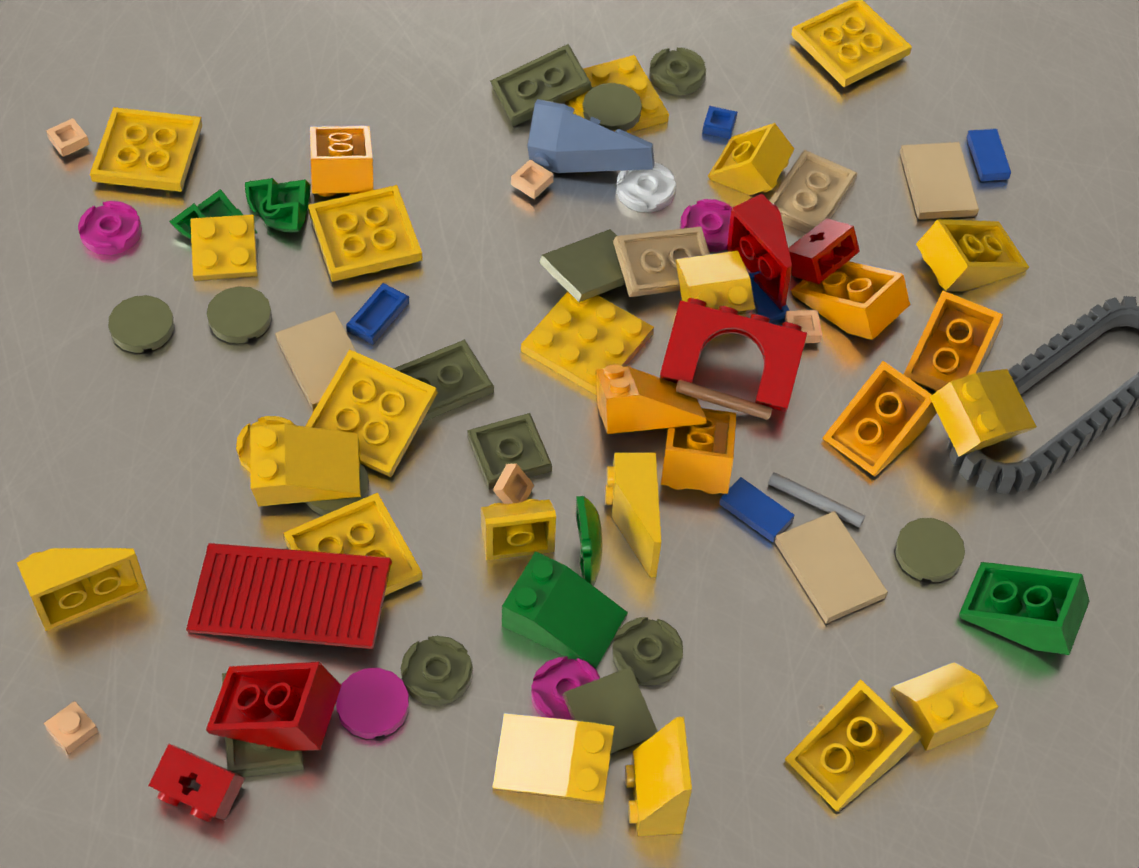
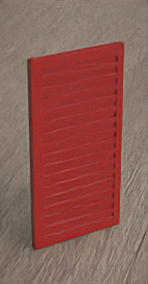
[186,543,392,649]

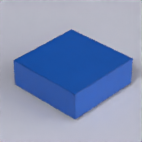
[702,106,738,139]

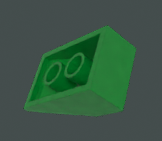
[502,551,628,670]
[959,562,1090,655]

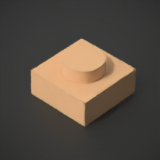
[46,118,89,157]
[511,159,554,199]
[785,310,822,343]
[493,463,534,504]
[44,701,99,754]

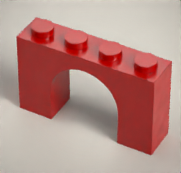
[660,298,807,412]

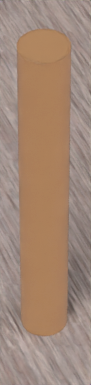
[676,380,772,420]

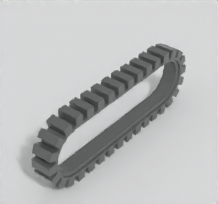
[948,296,1139,493]

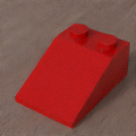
[727,194,792,310]
[206,662,341,751]

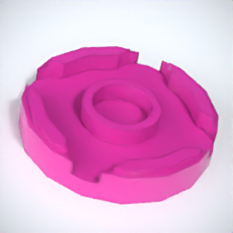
[680,199,732,252]
[78,201,142,255]
[531,657,600,720]
[336,668,409,739]

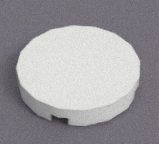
[616,162,676,213]

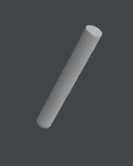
[768,472,865,528]

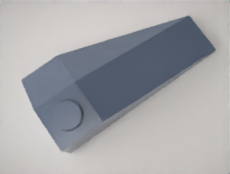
[527,99,655,173]

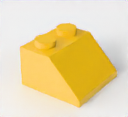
[708,123,795,195]
[676,251,755,314]
[481,499,556,560]
[891,662,998,751]

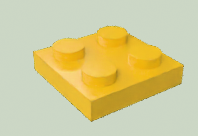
[190,214,258,281]

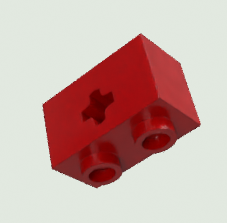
[788,218,860,284]
[148,744,245,823]

